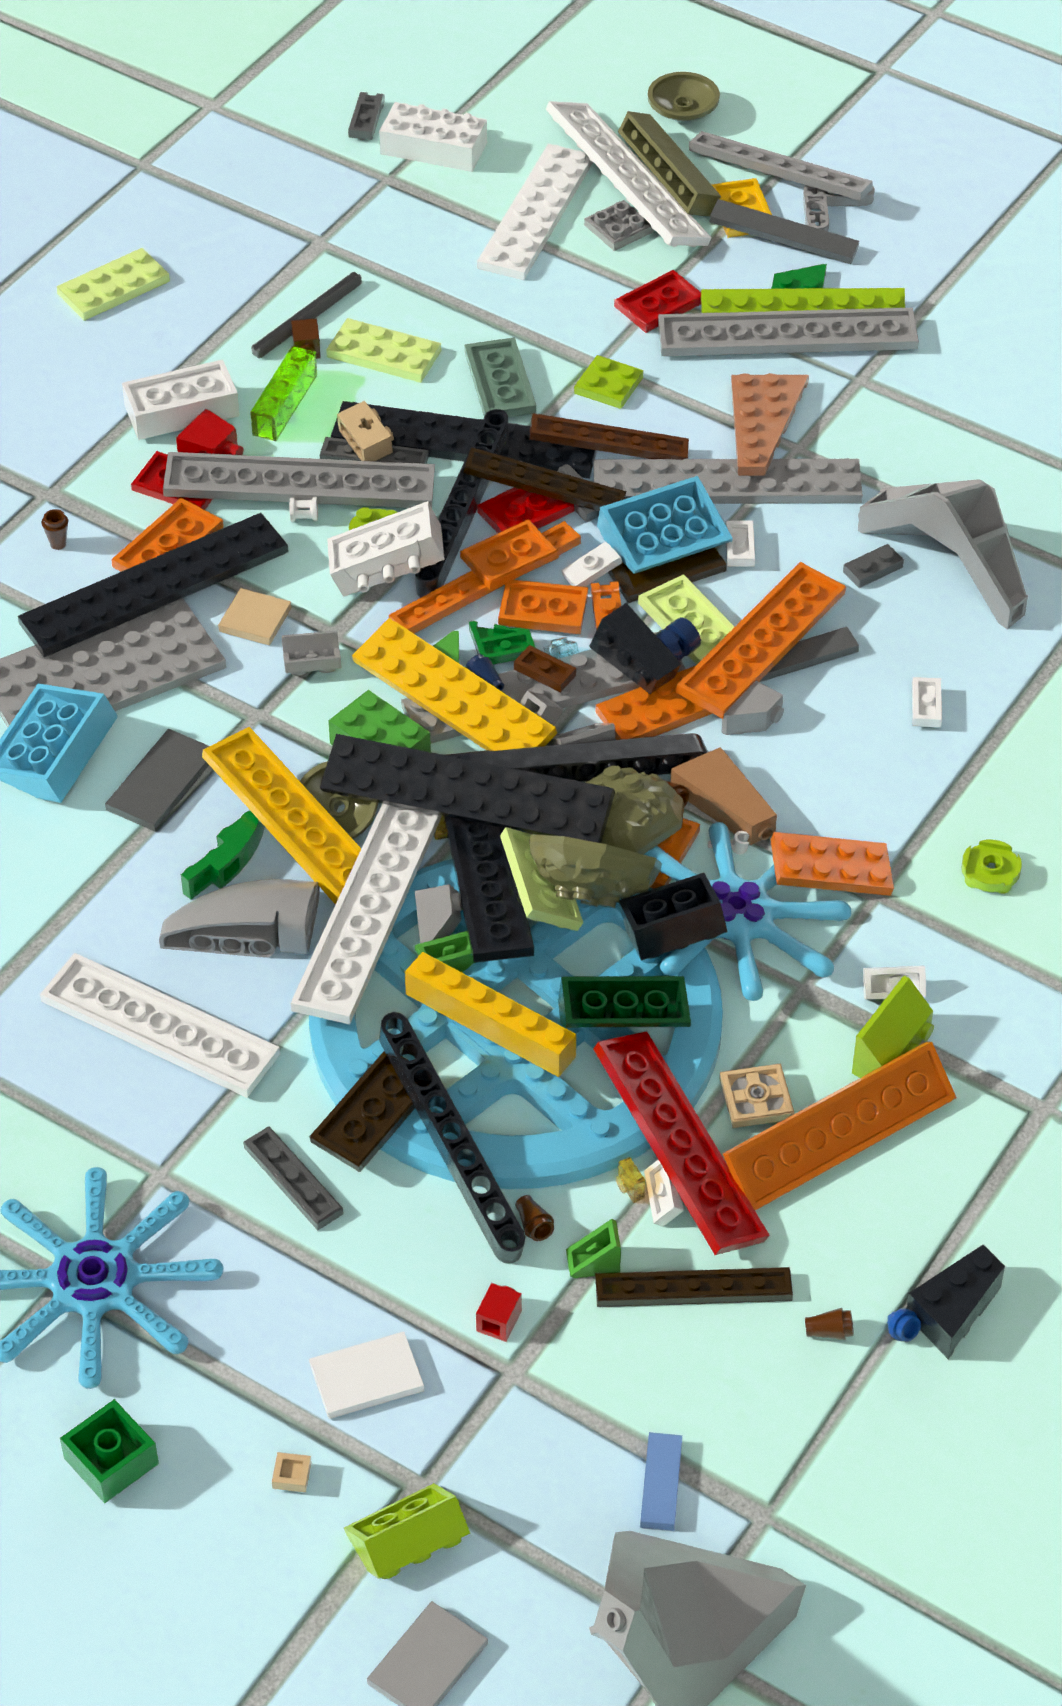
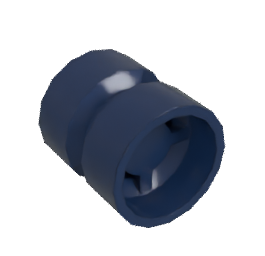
[655,617,701,662]

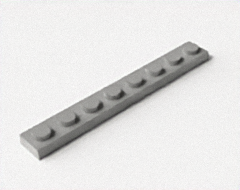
[689,131,873,201]

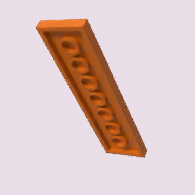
[676,562,846,719]
[723,1042,957,1210]

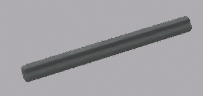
[251,272,362,358]

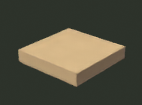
[218,588,291,645]

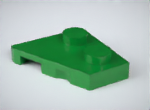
[771,264,827,289]
[469,621,536,665]

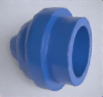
[887,1308,921,1342]

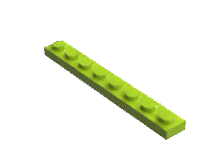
[701,288,905,313]

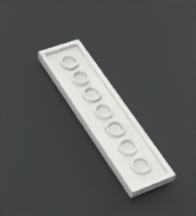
[477,144,593,280]
[40,953,280,1098]

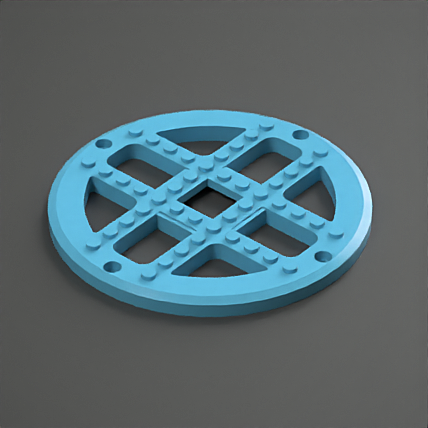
[309,859,723,1189]

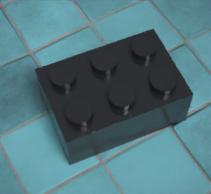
[619,873,728,961]

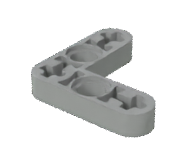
[803,185,875,231]

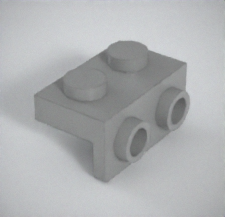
[282,631,342,675]

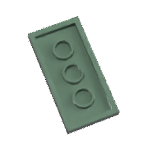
[464,337,536,417]

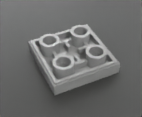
[584,200,654,251]

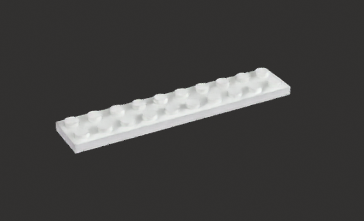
[546,101,712,247]
[290,804,442,1024]

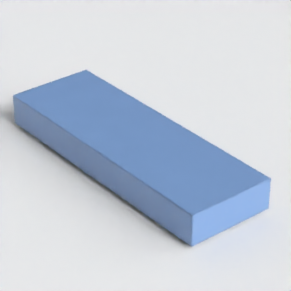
[640,1432,683,1531]

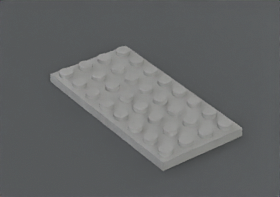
[0,598,227,727]

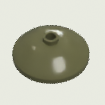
[648,72,720,121]
[300,761,378,839]

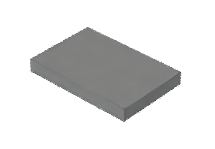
[367,1601,488,1706]

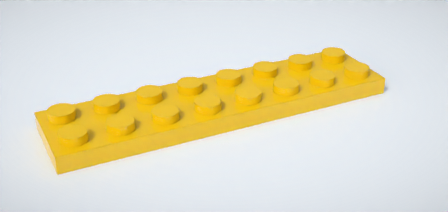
[352,618,557,751]
[202,726,361,905]

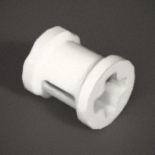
[289,497,318,522]

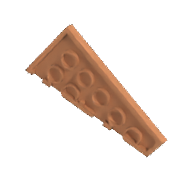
[731,373,809,476]

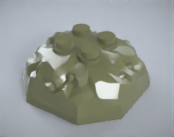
[585,766,684,854]
[529,834,662,908]

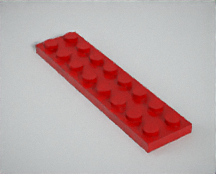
[593,1031,770,1255]

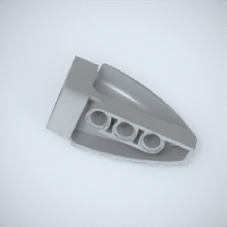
[159,879,320,957]

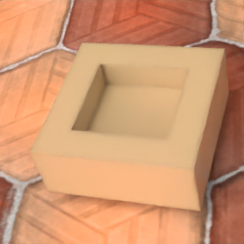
[272,1452,312,1492]

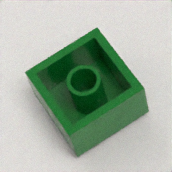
[60,1399,159,1504]

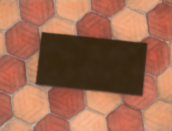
[608,547,727,603]
[309,1051,429,1172]

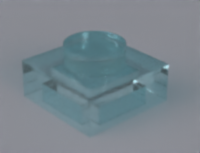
[543,637,579,659]

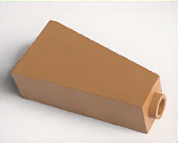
[671,747,777,845]

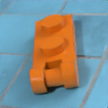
[590,581,621,630]

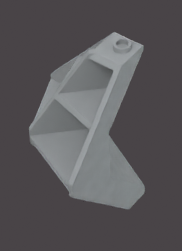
[858,479,1028,629]
[589,1531,806,1706]

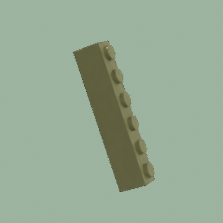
[618,111,721,217]

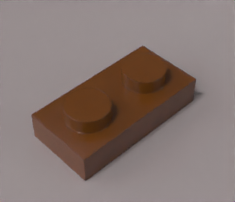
[514,645,576,693]

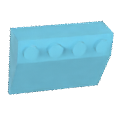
[597,476,733,574]
[0,683,118,803]

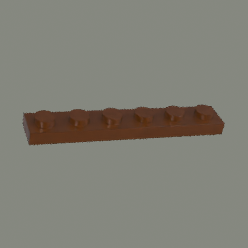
[529,413,689,460]

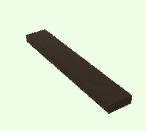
[464,447,627,511]
[595,1267,793,1307]

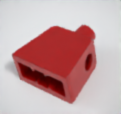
[176,409,244,455]

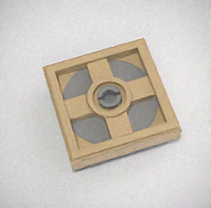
[720,1063,795,1128]

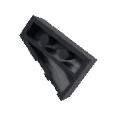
[589,603,681,694]
[906,1244,1005,1360]

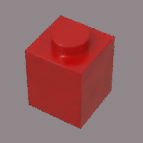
[476,1283,522,1342]

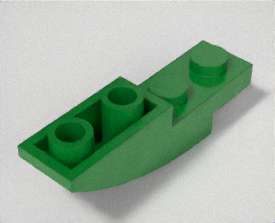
[180,811,265,900]

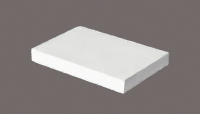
[309,1331,424,1419]

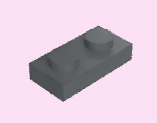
[843,544,904,588]

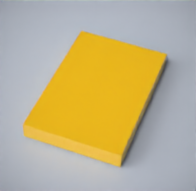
[711,178,772,238]

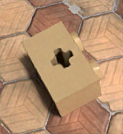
[337,400,394,461]

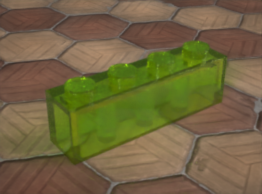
[250,346,317,441]

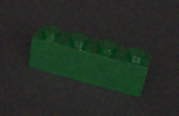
[558,976,691,1028]

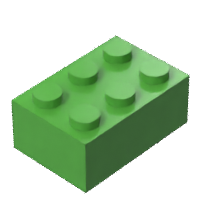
[328,689,431,752]

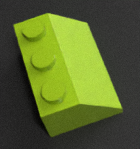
[852,975,934,1078]
[344,1483,470,1579]

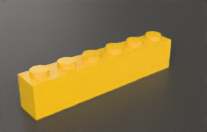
[405,952,576,1077]

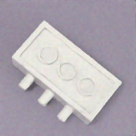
[379,102,487,172]
[122,359,240,440]
[327,501,444,597]

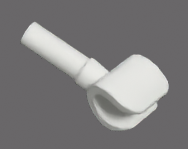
[708,831,749,854]

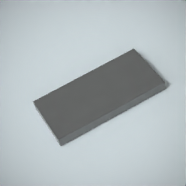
[105,729,209,831]

